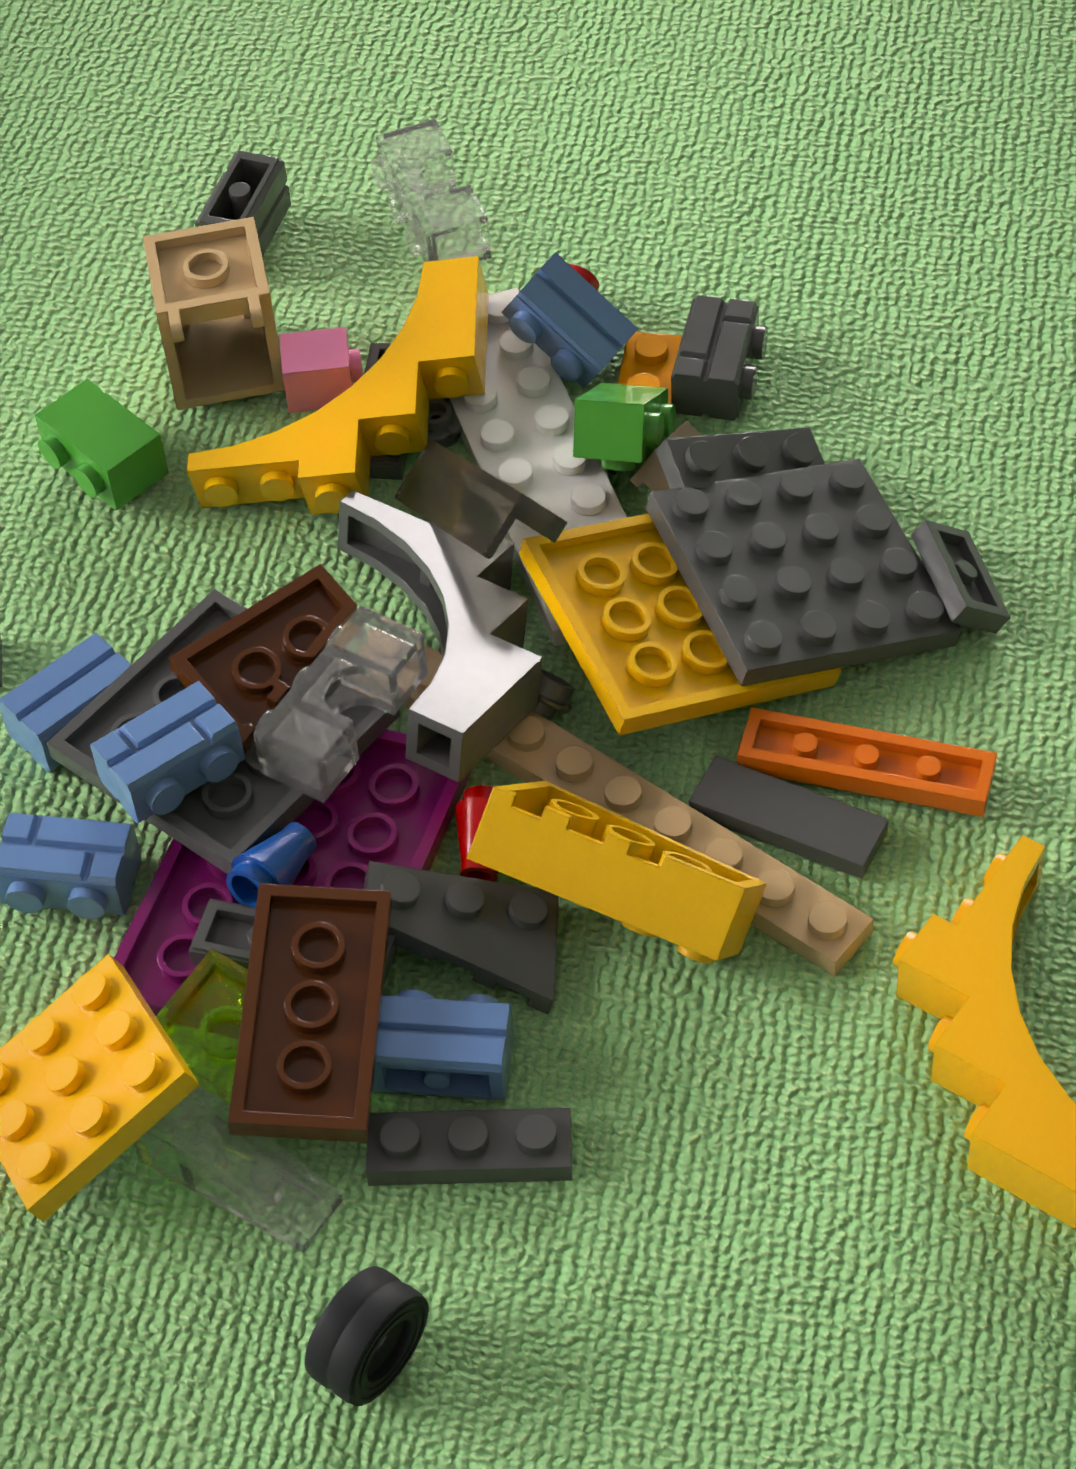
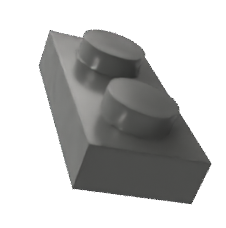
[911,520,1011,634]

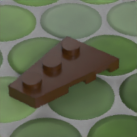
[169,564,357,755]

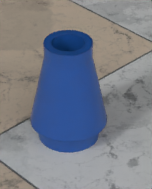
[226,822,317,907]

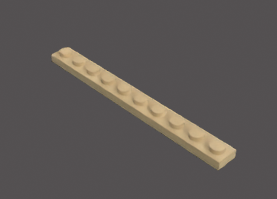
[345,620,873,976]

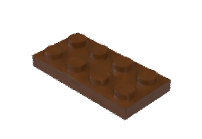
[228,883,392,1143]

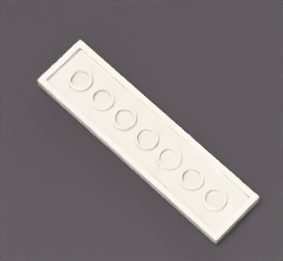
[444,287,627,646]

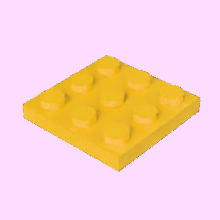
[0,954,200,1223]

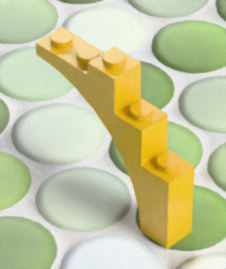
[186,256,489,515]
[893,835,1076,1229]

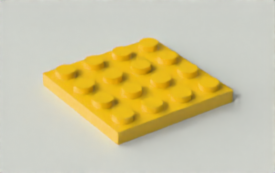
[519,513,841,736]

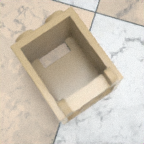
[142,217,285,410]

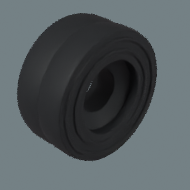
[304,1266,429,1406]

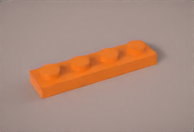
[737,707,997,817]

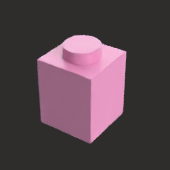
[279,327,363,413]

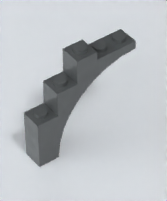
[338,490,543,783]

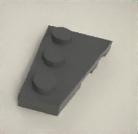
[364,861,559,1014]

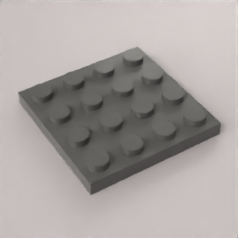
[646,459,962,686]
[47,589,400,874]

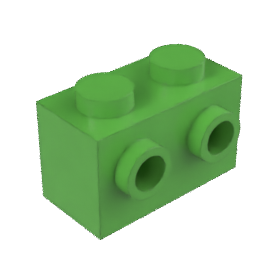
[35,378,169,511]
[573,383,676,471]

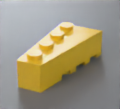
[466,781,767,964]

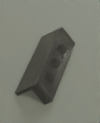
[395,439,568,559]

